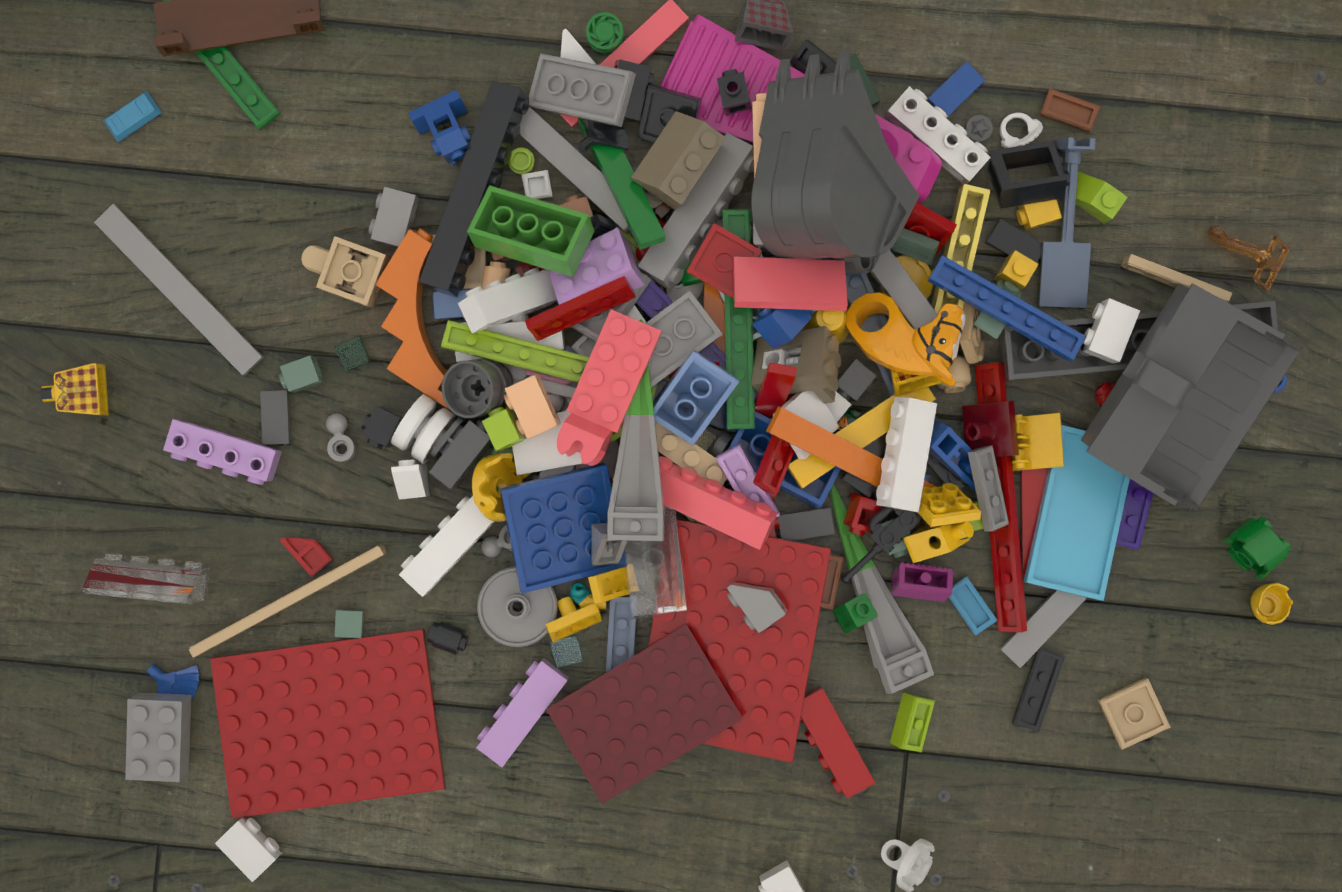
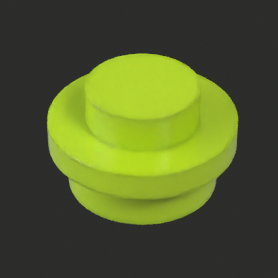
[508,148,535,175]

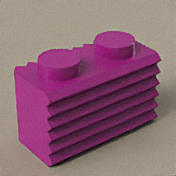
[891,562,953,602]

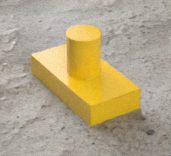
[588,565,639,604]
[546,597,602,643]

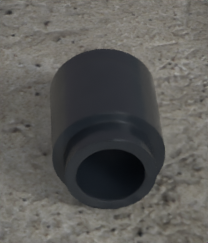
[427,621,469,655]

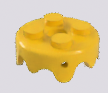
[472,453,531,522]

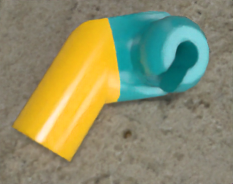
[570,583,606,609]

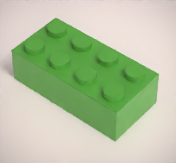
[467,185,594,277]

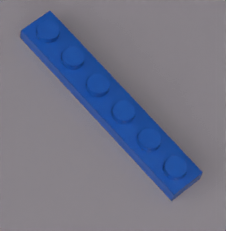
[927,255,1086,362]

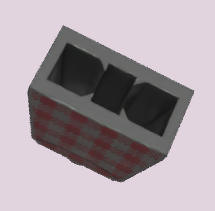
[735,0,793,51]

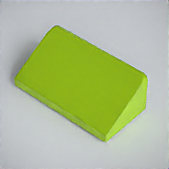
[890,692,935,752]

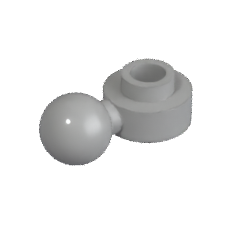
[326,413,356,462]
[481,525,512,557]

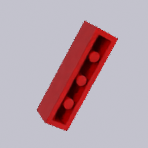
[800,685,875,799]

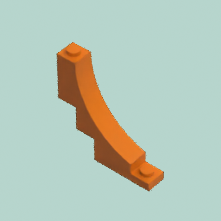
[375,228,451,411]

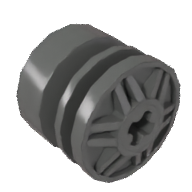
[442,359,513,418]

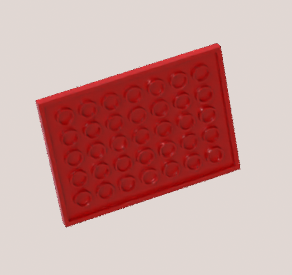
[648,518,832,763]
[210,629,446,818]

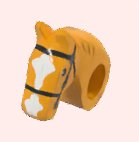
[846,292,966,387]

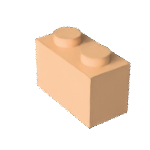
[504,374,561,439]

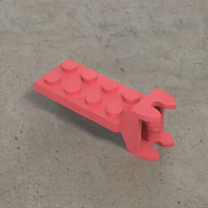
[557,309,662,466]

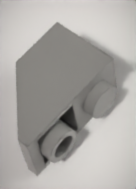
[727,582,788,633]

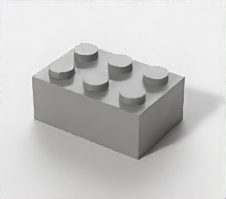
[125,692,191,782]

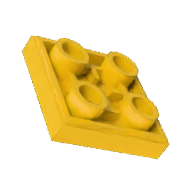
[918,483,981,527]

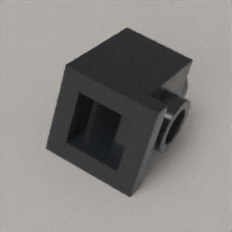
[717,69,752,115]

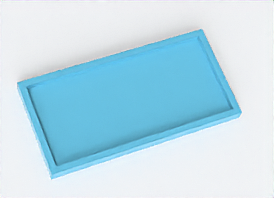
[1023,425,1130,601]

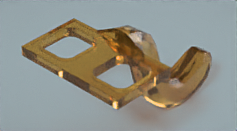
[1207,226,1291,291]

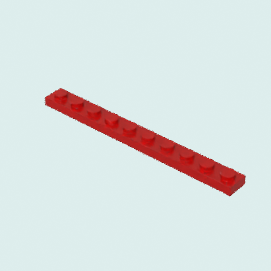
[975,362,1027,632]

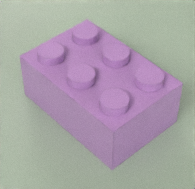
[548,227,645,305]

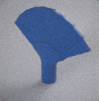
[146,664,199,699]

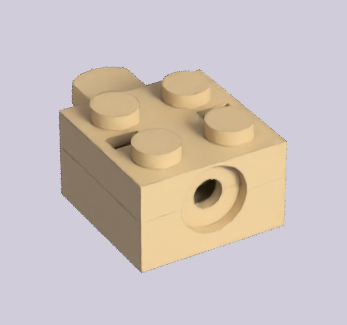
[301,236,391,309]

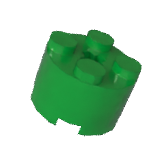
[1223,517,1291,580]

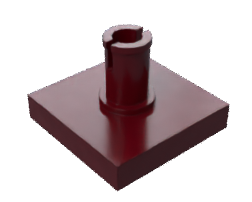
[962,401,1019,457]

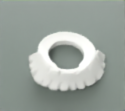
[1000,113,1043,148]

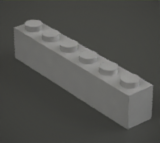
[637,133,754,291]

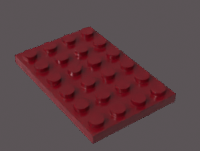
[546,624,743,804]

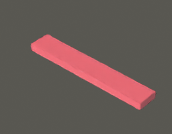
[559,0,689,128]

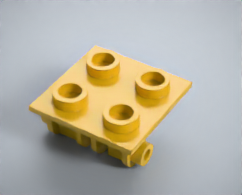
[1012,413,1064,471]

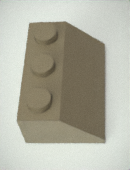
[630,111,726,210]

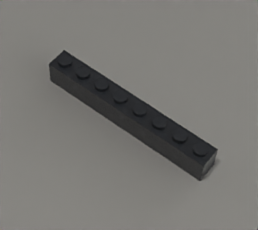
[419,81,529,297]

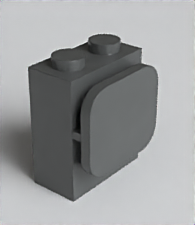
[429,417,492,489]

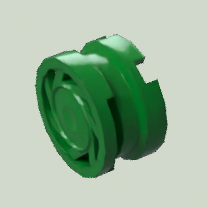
[586,12,624,55]

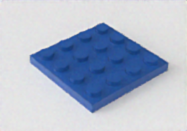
[499,463,626,594]

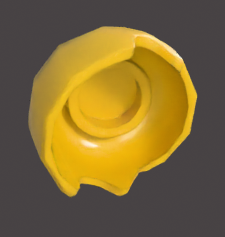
[1250,583,1293,625]

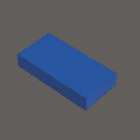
[927,61,985,116]

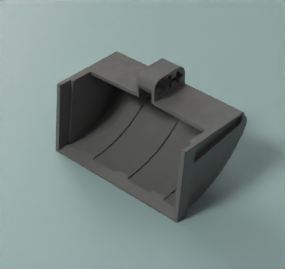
[1081,283,1303,510]

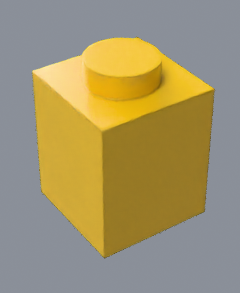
[1016,200,1062,231]
[994,250,1038,291]

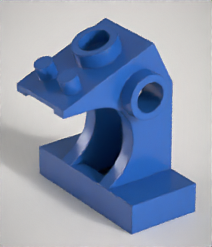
[408,90,471,166]

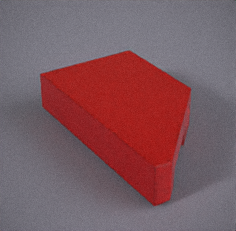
[279,537,333,577]

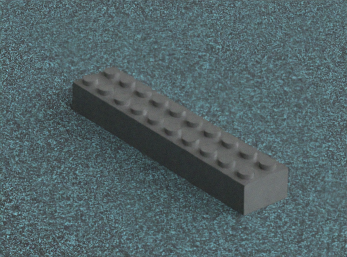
[999,301,1278,381]

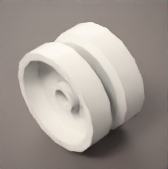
[391,394,456,464]

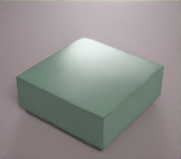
[335,609,364,638]

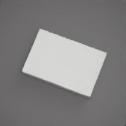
[512,411,582,475]

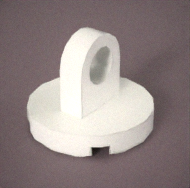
[881,839,935,892]

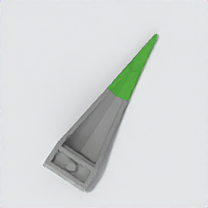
[607,319,665,541]
[829,484,934,694]

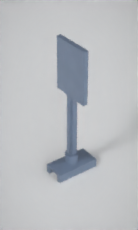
[1038,137,1096,308]

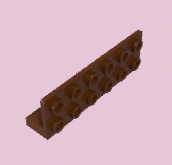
[153,0,324,57]

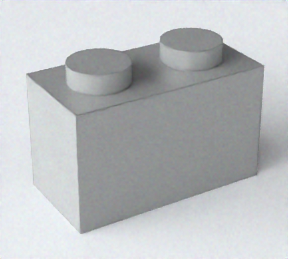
[369,187,420,248]

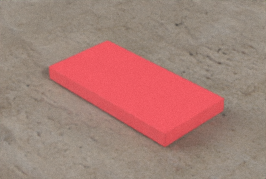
[733,257,848,311]

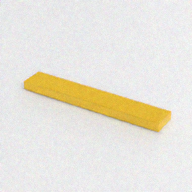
[788,387,936,489]

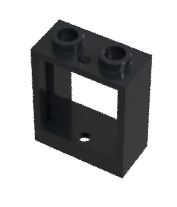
[988,141,1070,209]

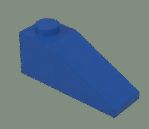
[929,419,976,493]

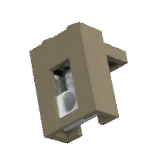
[751,326,841,404]

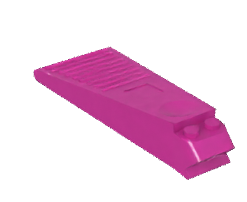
[660,15,942,203]

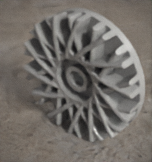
[477,566,558,647]

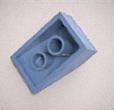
[653,350,740,445]

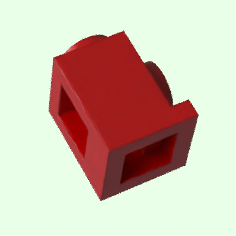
[843,492,882,536]

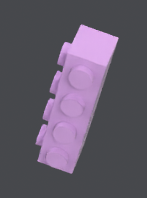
[163,419,282,485]
[476,658,569,767]

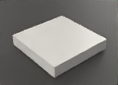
[773,391,839,459]

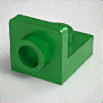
[832,593,878,634]

